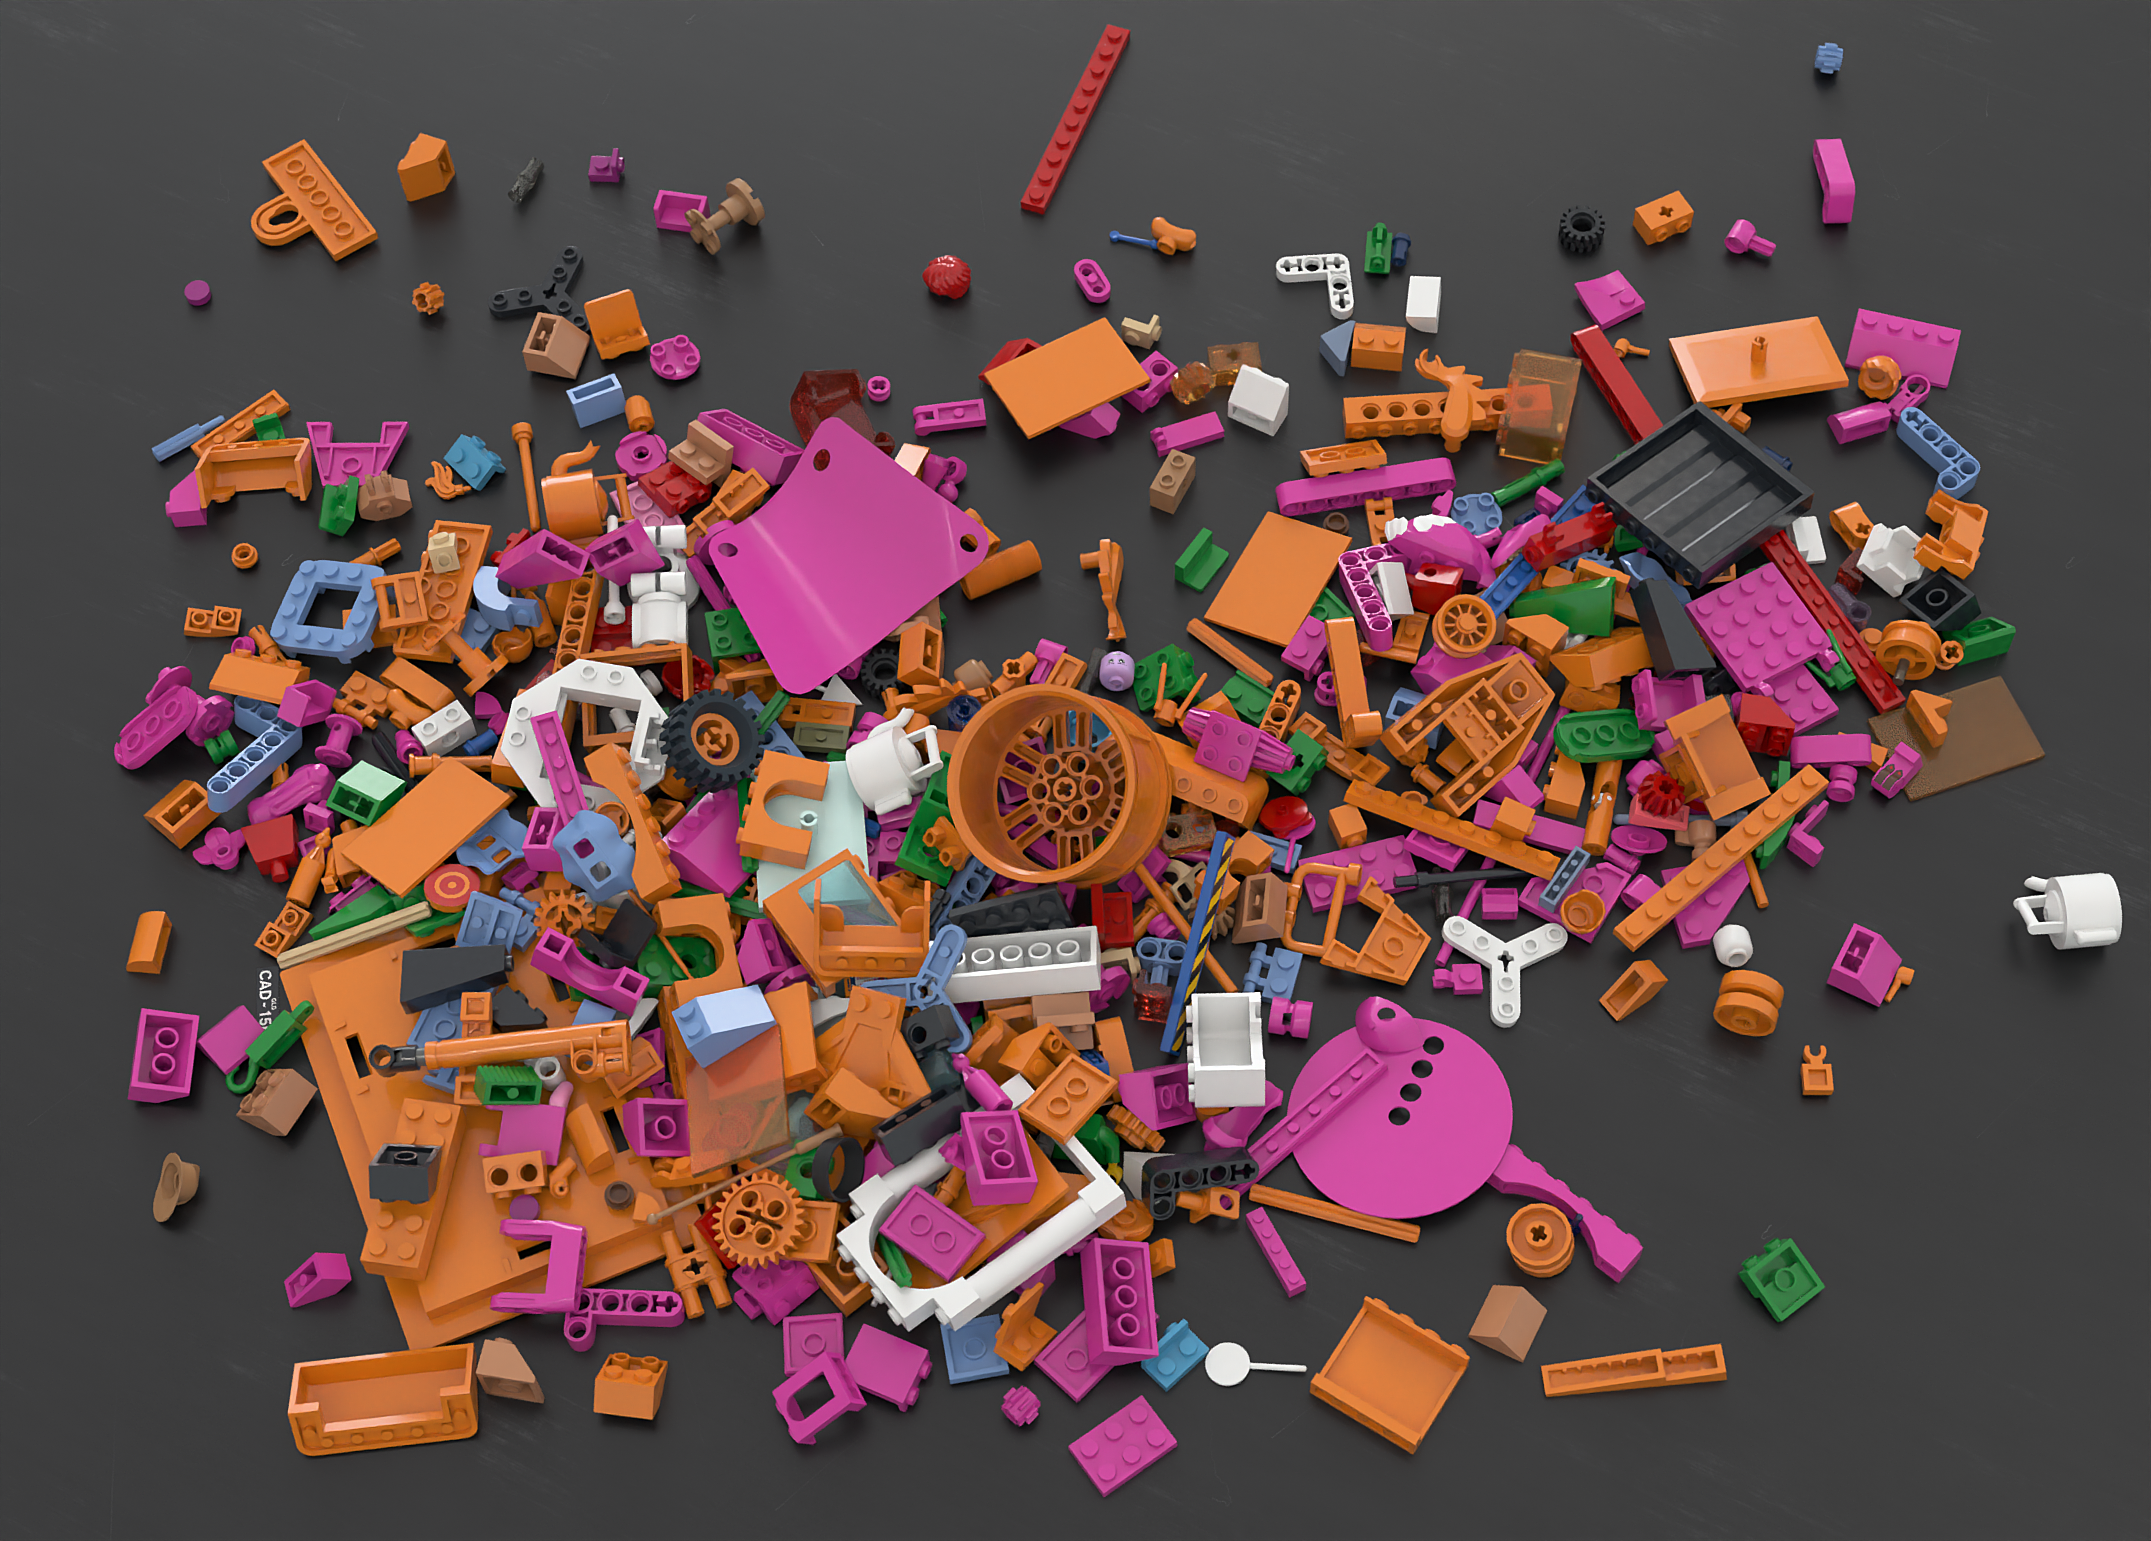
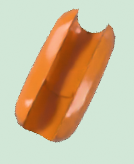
[1151,217,1196,255]
[386,689,433,730]

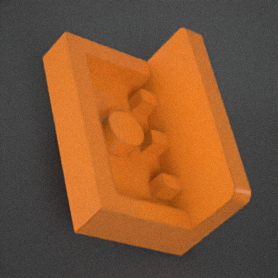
[1559,678,1620,712]

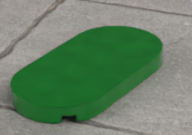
[1553,709,1655,763]

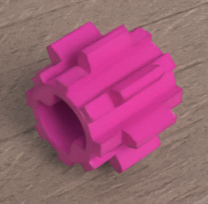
[1001,1386,1041,1426]

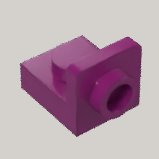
[588,148,625,182]

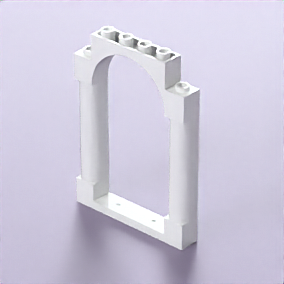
[836,1073,1127,1332]

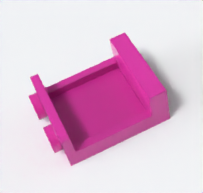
[1632,669,1706,732]
[845,1324,932,1412]

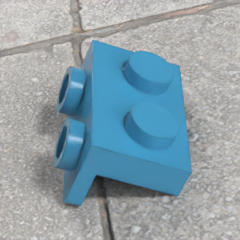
[444,434,506,491]

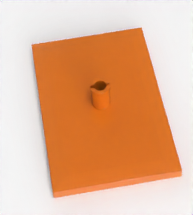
[1669,316,1849,408]

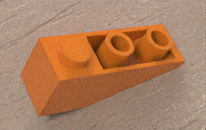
[1542,745,1585,820]

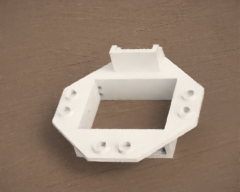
[501,659,669,812]

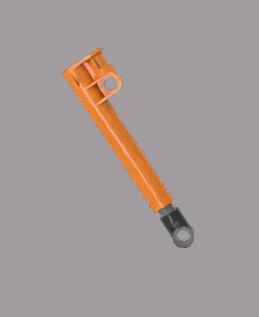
[369,1019,633,1083]

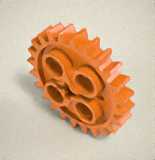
[712,1172,808,1269]

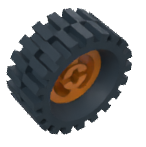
[659,689,765,793]

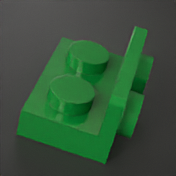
[318,475,360,536]

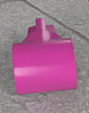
[1724,220,1776,257]
[1030,638,1068,685]

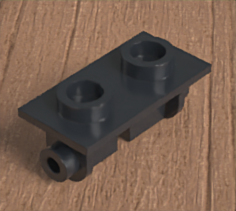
[1702,664,1737,701]

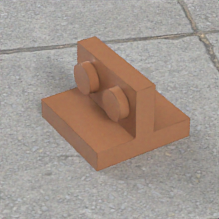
[668,419,734,488]
[1031,992,1095,1051]

